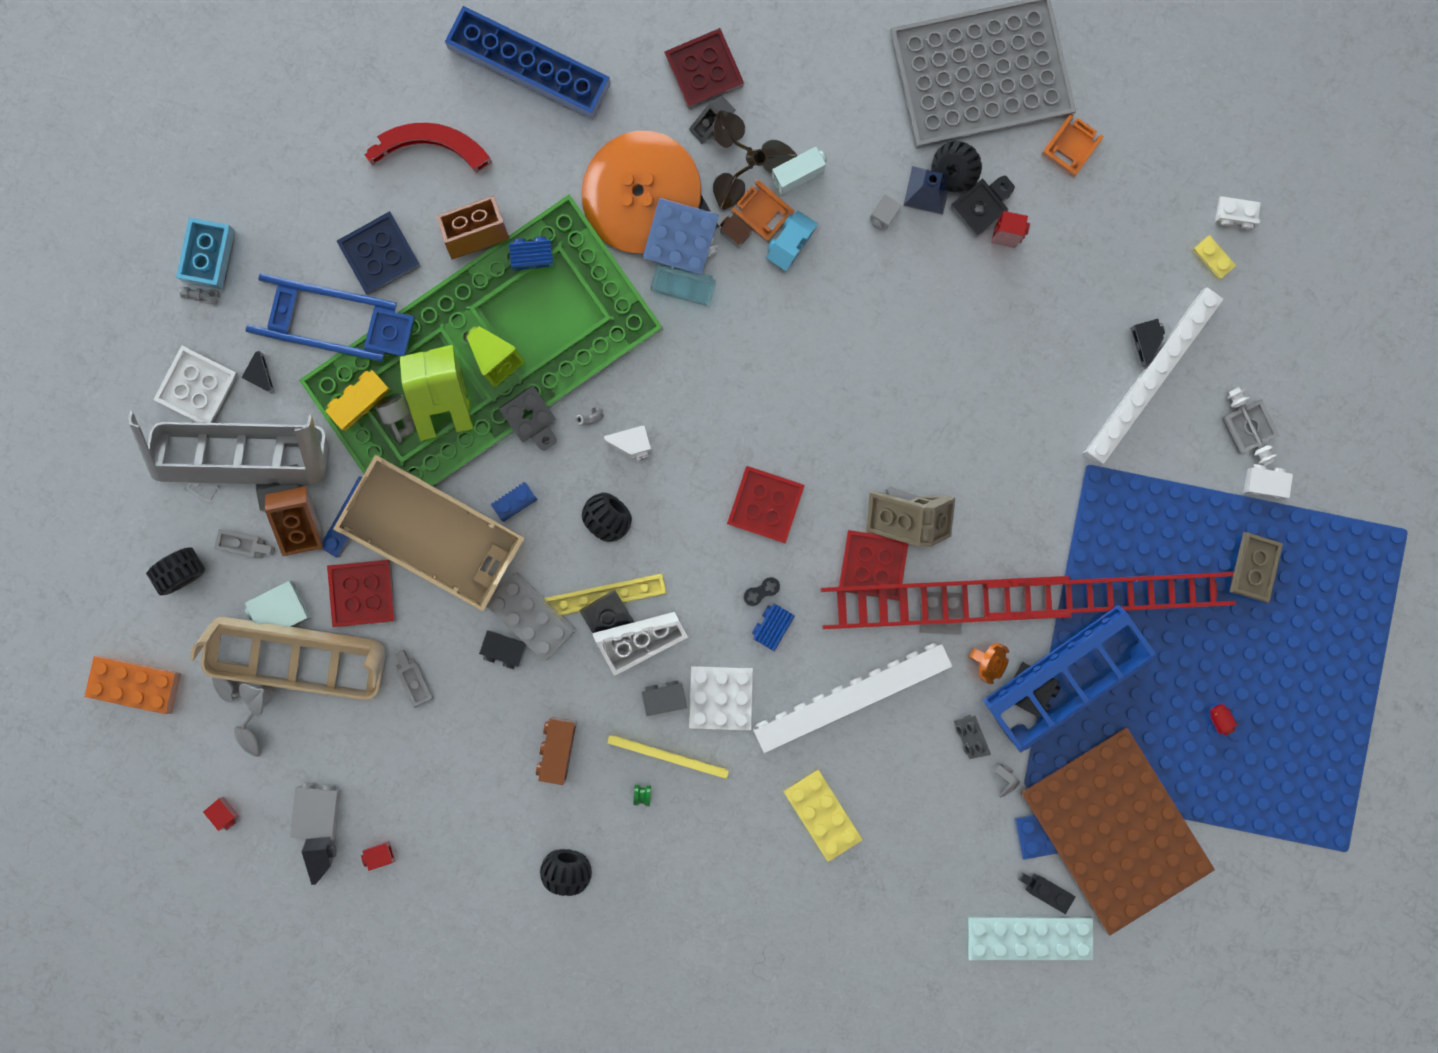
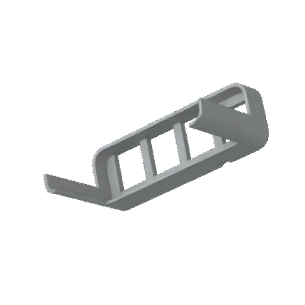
[128,411,329,485]

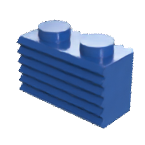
[509,236,554,271]
[491,482,538,522]
[752,604,795,652]

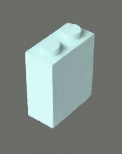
[771,147,827,196]
[245,581,311,627]

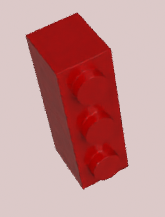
[991,211,1030,248]

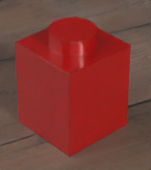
[203,797,239,831]
[361,841,396,871]

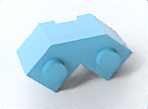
[766,211,818,271]

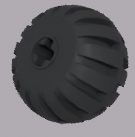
[931,141,982,192]
[582,492,632,542]
[540,849,592,896]

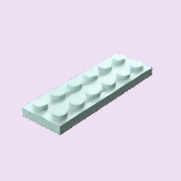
[967,917,1093,960]

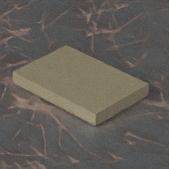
[1230,532,1283,603]

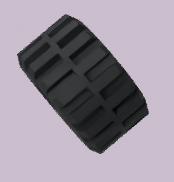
[146,547,205,596]

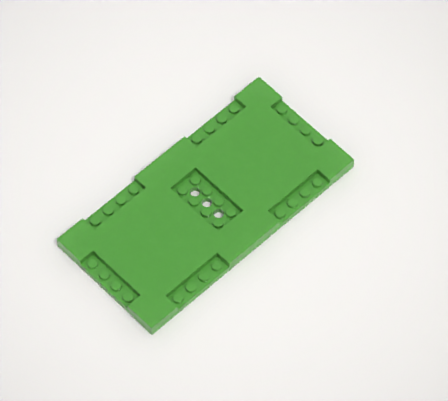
[299,194,663,487]

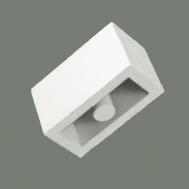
[1243,465,1293,500]

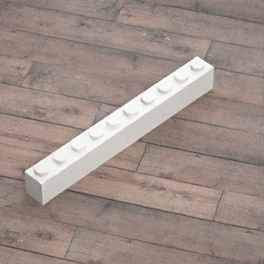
[1083,287,1223,466]
[753,642,952,753]

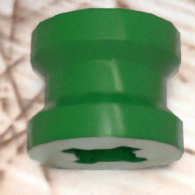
[633,785,651,806]

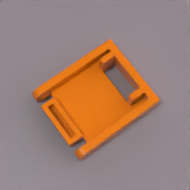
[1042,114,1103,177]
[731,180,795,243]

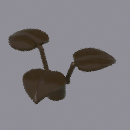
[713,110,797,209]

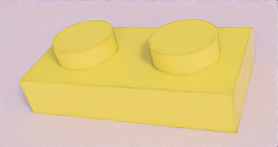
[1193,235,1236,280]

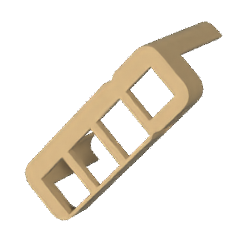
[190,617,385,700]

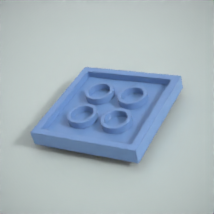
[643,197,719,275]

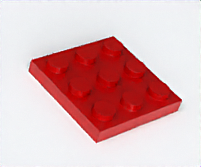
[727,466,805,544]
[839,530,908,601]
[327,560,395,627]

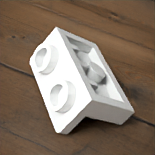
[1215,196,1261,230]

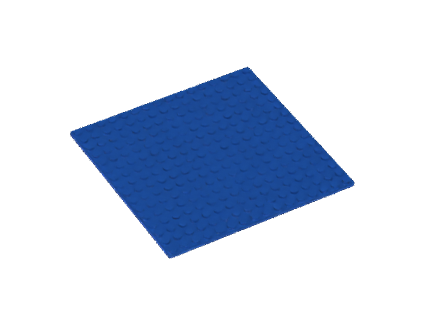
[1024,465,1408,852]

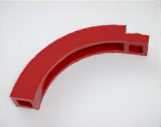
[364,123,492,174]

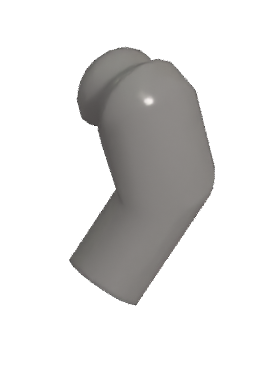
[575,407,604,425]

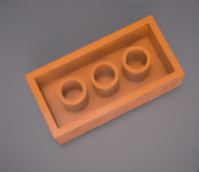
[84,656,181,714]

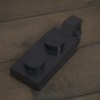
[1018,872,1076,915]

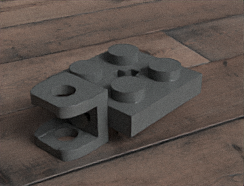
[499,385,557,451]

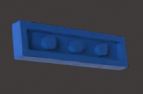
[322,476,362,558]

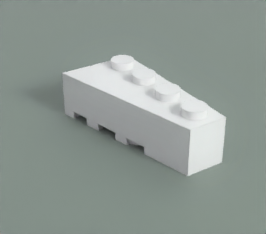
[592,612,688,676]

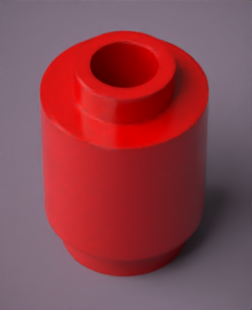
[1209,703,1237,736]

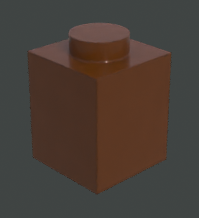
[720,214,752,249]

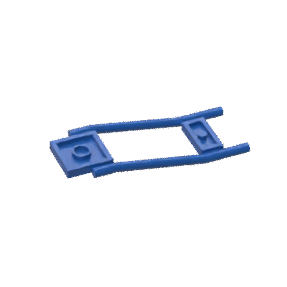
[245,273,415,362]

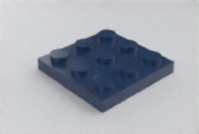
[336,211,421,295]

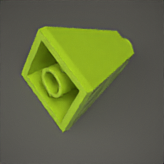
[467,326,526,388]

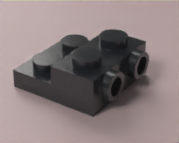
[1014,662,1061,718]

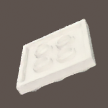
[153,346,238,423]
[689,666,753,730]

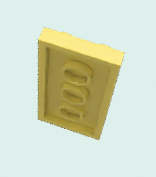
[783,769,863,862]

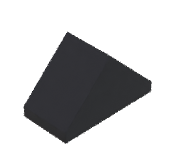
[241,351,275,394]

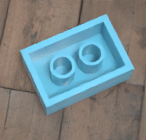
[176,217,235,289]

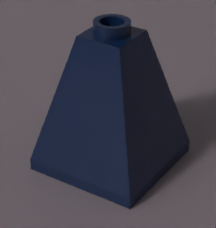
[903,166,948,215]

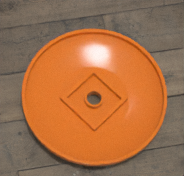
[582,131,702,254]

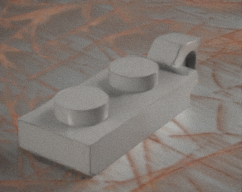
[214,529,275,558]
[396,650,433,708]

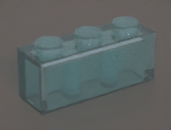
[650,264,716,307]

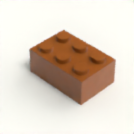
[436,195,510,260]
[265,486,323,556]
[536,717,577,785]

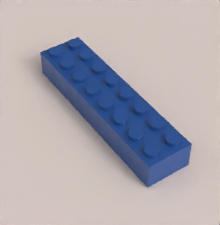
[445,6,611,119]

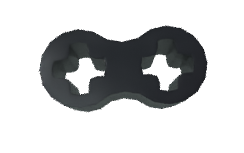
[743,577,780,606]

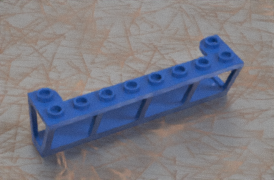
[982,605,1158,753]

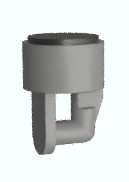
[375,394,416,444]

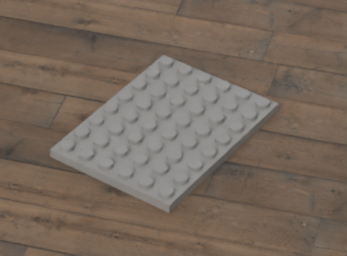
[890,0,1076,147]

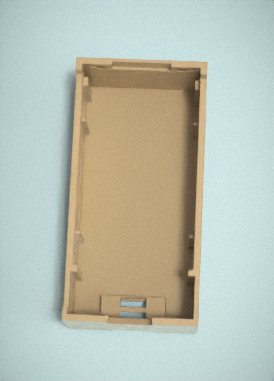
[333,455,524,611]

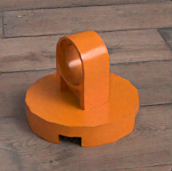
[969,643,1009,684]

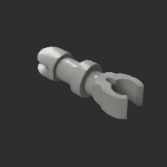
[178,287,220,304]

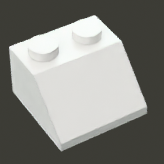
[604,425,652,460]

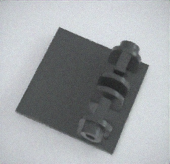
[954,715,991,759]

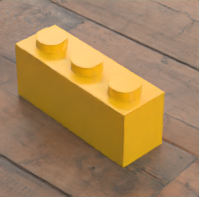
[325,370,391,431]

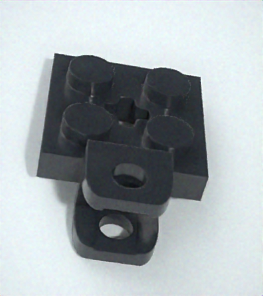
[951,175,1015,237]

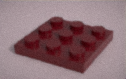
[664,28,744,109]

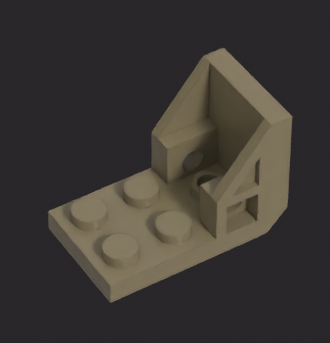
[866,491,955,547]

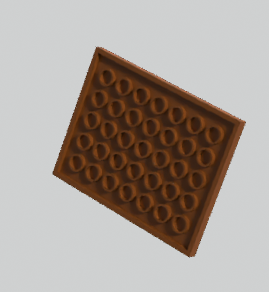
[1020,727,1215,936]

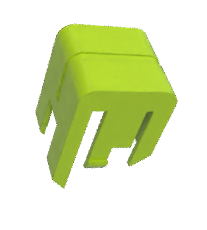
[400,345,474,442]

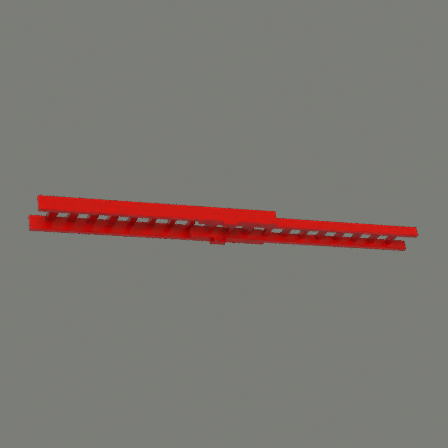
[820,572,1236,630]

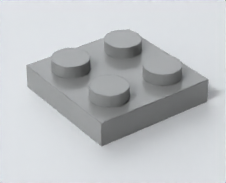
[919,592,963,634]

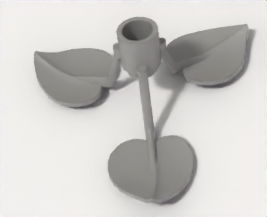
[212,677,274,757]

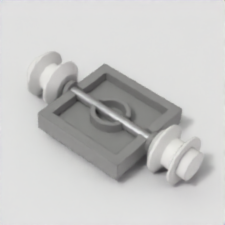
[1223,387,1279,466]

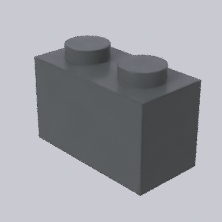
[642,680,687,716]

